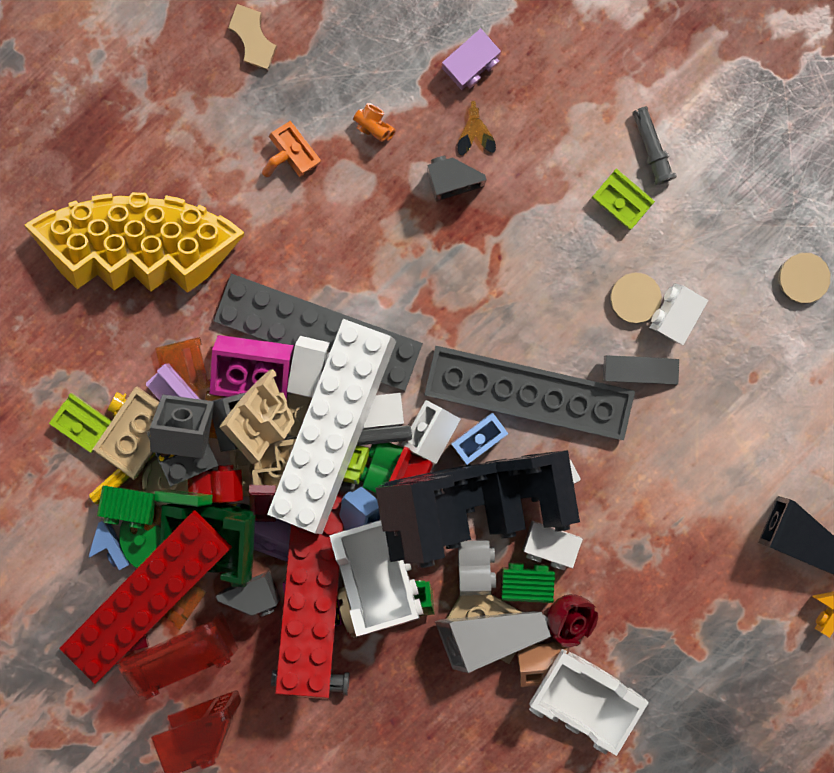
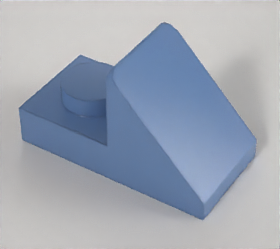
[89,521,131,570]

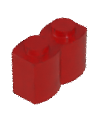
[188,465,243,502]

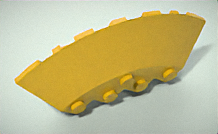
[25,192,244,293]

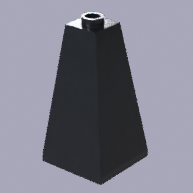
[758,496,834,575]

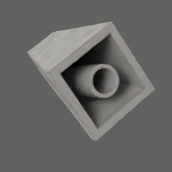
[435,611,551,673]

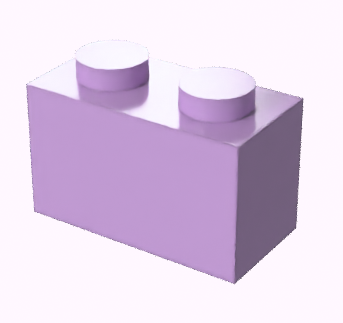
[442,28,501,90]

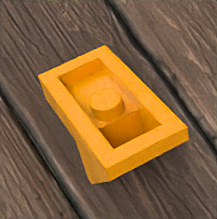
[812,591,834,638]

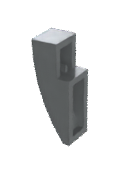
[603,355,679,385]

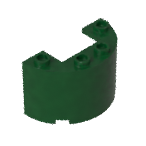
[160,503,255,587]

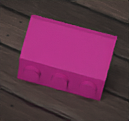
[210,335,294,400]

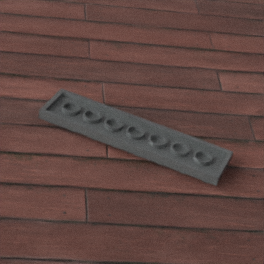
[214,274,423,391]
[424,346,635,441]

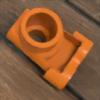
[353,103,396,142]

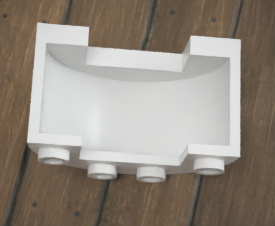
[330,520,423,637]
[529,649,649,756]

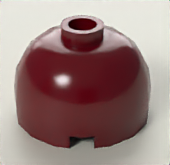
[547,594,598,648]

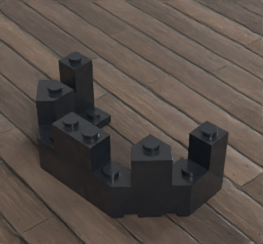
[375,450,580,568]

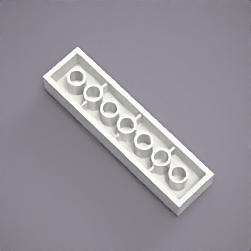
[267,319,396,534]

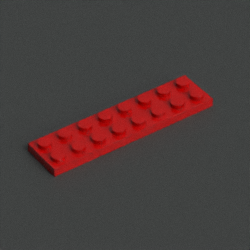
[275,494,344,699]
[59,510,232,684]

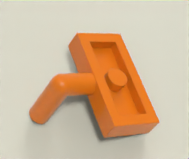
[262,121,321,177]

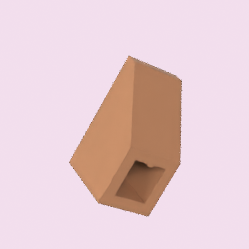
[517,641,569,687]

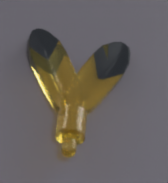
[458,101,496,156]

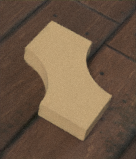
[228,4,277,71]

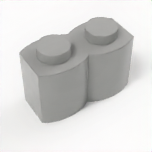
[458,541,496,596]

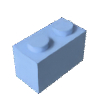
[451,413,508,465]

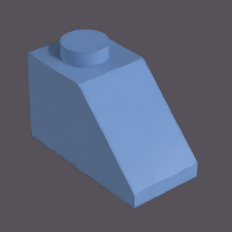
[339,487,380,531]

